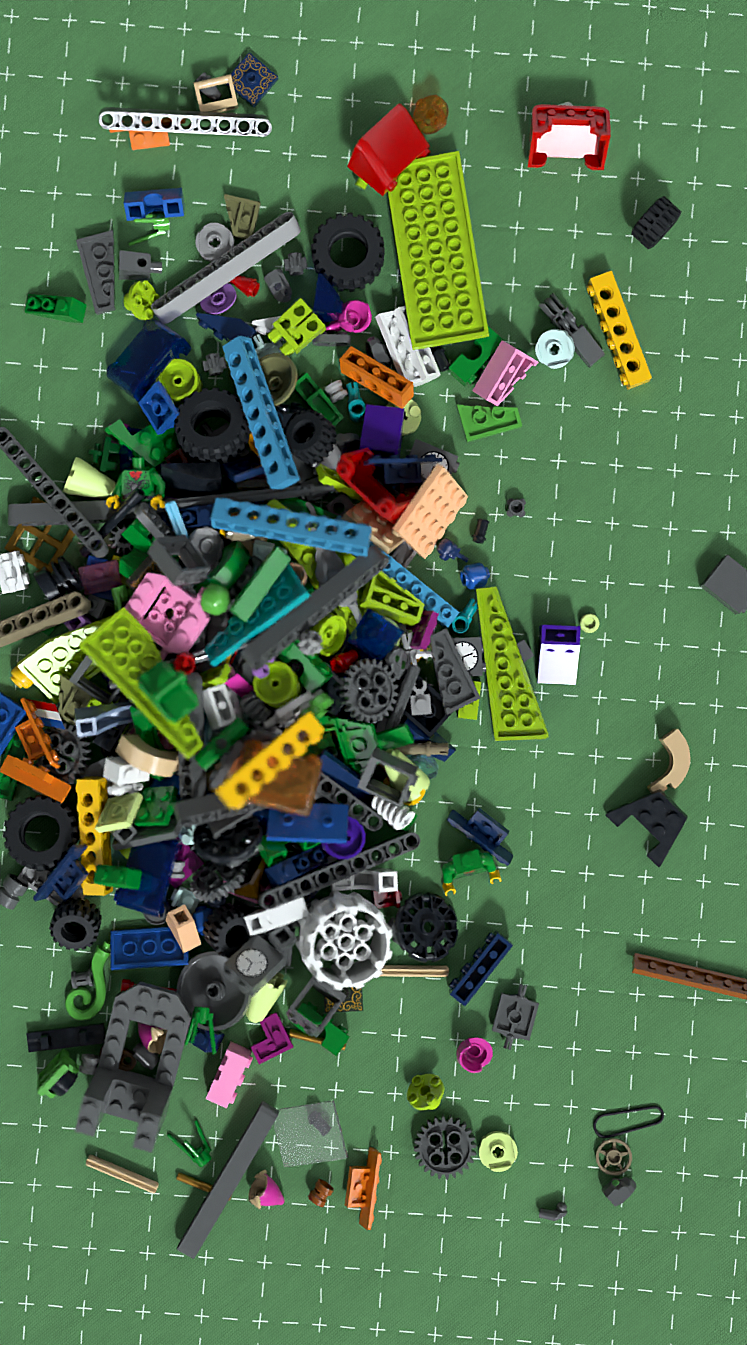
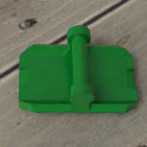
[137,661,199,723]

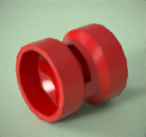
[174,651,196,675]

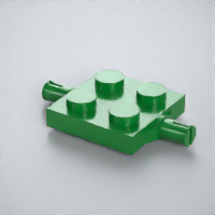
[134,786,181,826]

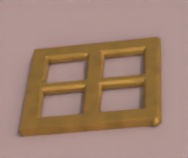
[4,497,75,572]

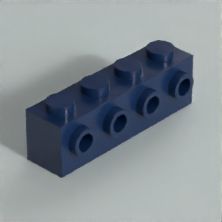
[448,930,513,1006]

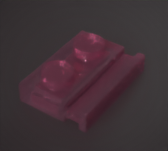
[78,559,123,595]

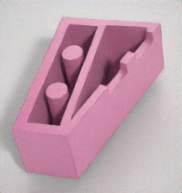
[472,340,539,406]
[206,1042,253,1108]

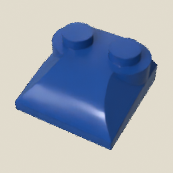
[139,381,179,435]

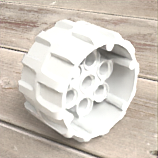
[295,890,393,990]

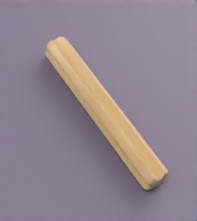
[380,965,449,977]
[86,1155,159,1194]

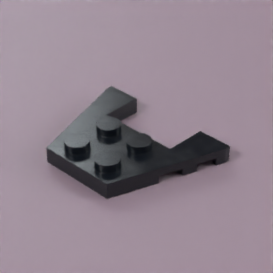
[605,789,688,867]

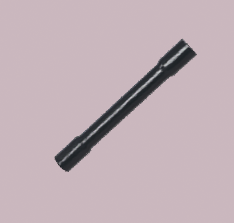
[79,488,145,558]

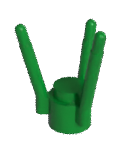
[184,1006,216,1054]
[167,1120,212,1167]

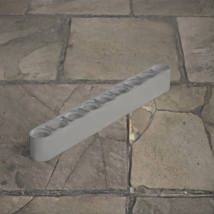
[151,212,301,324]

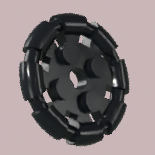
[192,813,263,864]
[394,892,459,963]

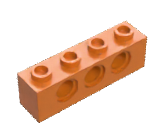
[339,346,414,409]

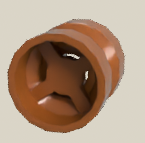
[308,1179,334,1207]

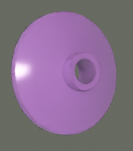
[200,283,236,314]

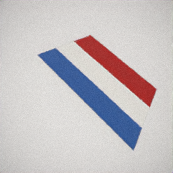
[22,699,65,729]

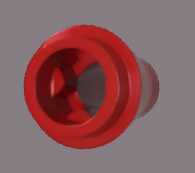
[230,275,260,297]
[330,650,359,673]

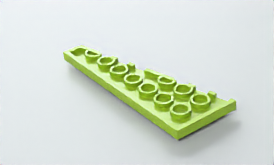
[476,586,549,741]

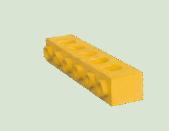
[586,271,652,390]
[214,712,325,809]
[75,776,113,896]

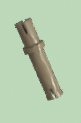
[396,741,449,756]

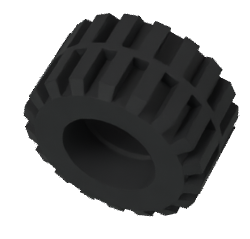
[631,196,682,249]
[284,409,337,464]
[49,897,102,951]
[203,903,254,958]

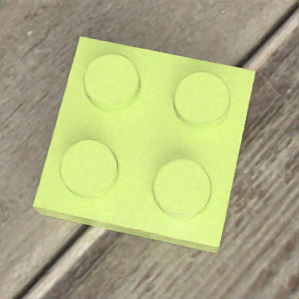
[95,792,143,833]

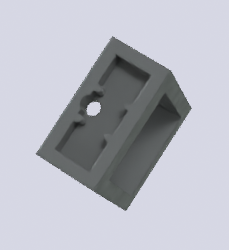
[148,535,211,586]
[69,655,122,705]
[358,747,419,807]
[286,976,347,1038]

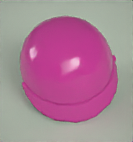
[456,1037,493,1073]

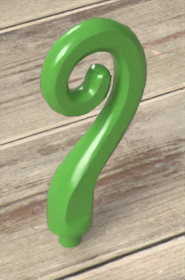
[65,940,111,1020]

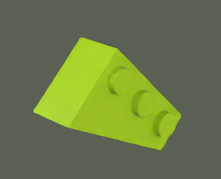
[359,571,425,627]

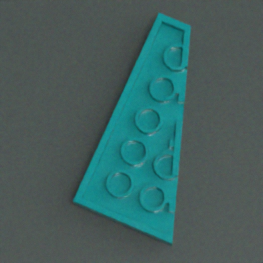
[204,563,310,667]

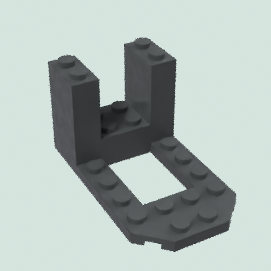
[75,982,192,1153]

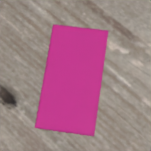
[225,674,255,698]

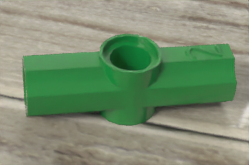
[194,717,250,770]

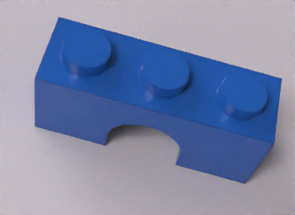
[124,188,185,221]

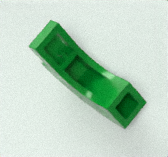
[193,541,250,594]

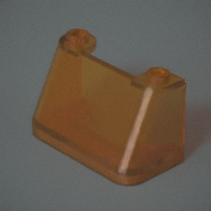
[235,740,323,816]

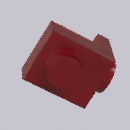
[371,890,402,909]

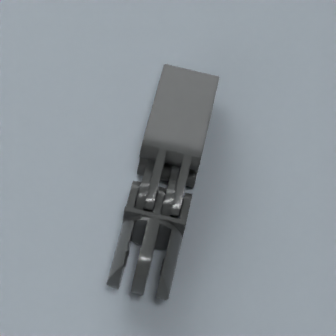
[539,293,605,367]

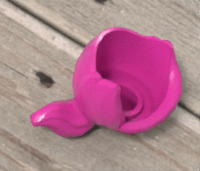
[326,300,372,333]

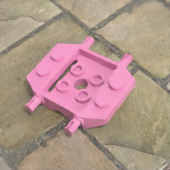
[125,573,210,661]

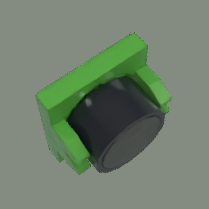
[37,1049,79,1099]

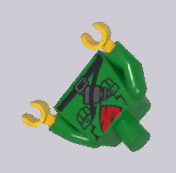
[106,456,166,509]
[442,849,501,896]

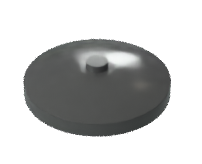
[177,951,252,1031]

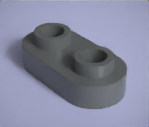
[313,331,351,346]

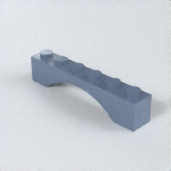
[74,701,133,737]

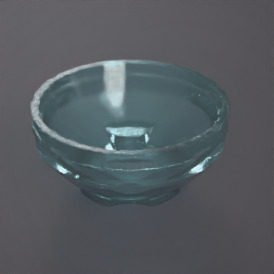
[407,754,439,779]

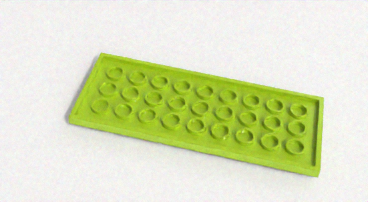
[388,151,489,350]

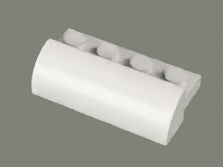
[375,306,441,387]

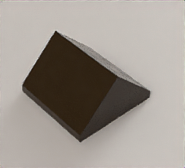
[234,855,269,900]

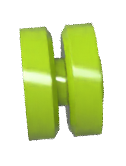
[156,359,203,407]
[305,612,347,656]
[253,661,302,709]

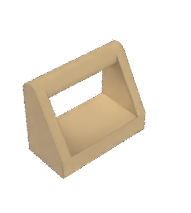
[193,74,238,113]

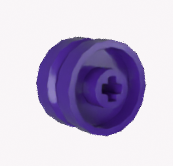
[320,816,366,859]

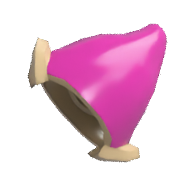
[138,1022,167,1054]
[248,1170,285,1209]

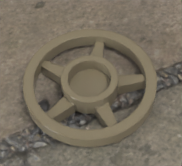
[596,1138,632,1175]

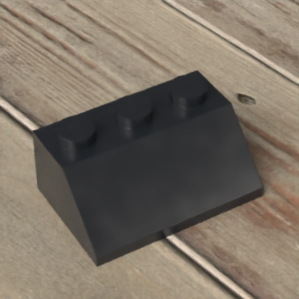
[392,675,453,738]

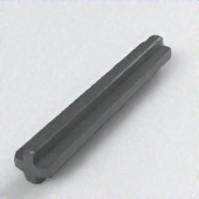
[384,664,420,731]

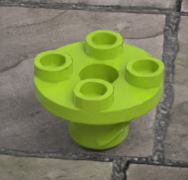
[123,280,160,320]
[407,1074,444,1110]

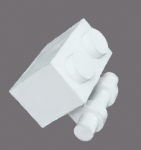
[0,551,30,594]
[203,684,245,730]
[103,757,150,796]

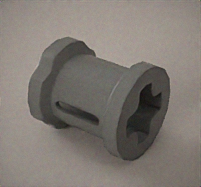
[71,969,94,989]

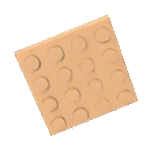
[393,463,468,559]

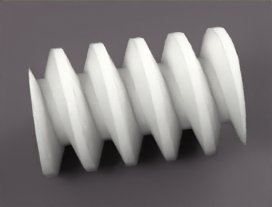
[371,796,415,830]

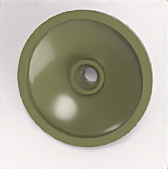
[259,353,297,407]

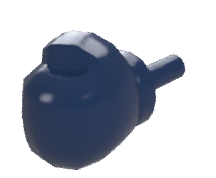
[437,538,469,562]

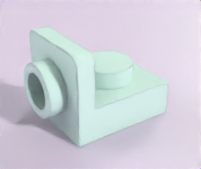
[170,886,200,914]

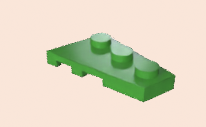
[457,405,522,442]

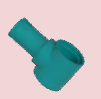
[346,382,366,422]
[451,598,478,634]

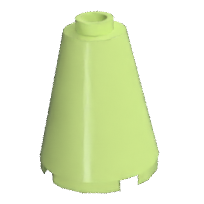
[63,457,116,500]
[384,749,430,803]
[245,972,288,1023]

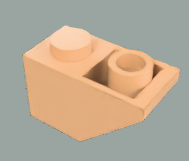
[165,904,201,953]

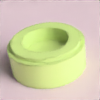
[579,614,599,633]

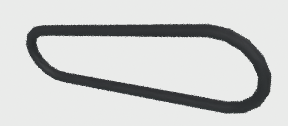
[593,1106,664,1138]

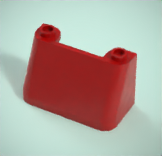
[347,103,430,196]
[527,104,611,170]
[336,448,416,525]

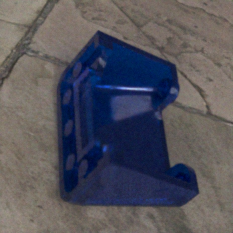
[107,318,192,403]
[113,839,183,917]

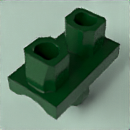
[87,437,121,473]

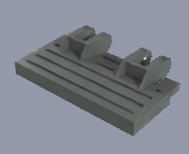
[111,797,182,851]

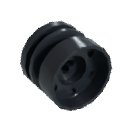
[34,555,84,601]

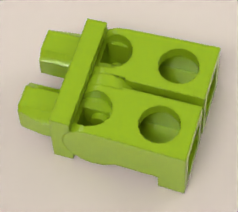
[267,298,326,356]

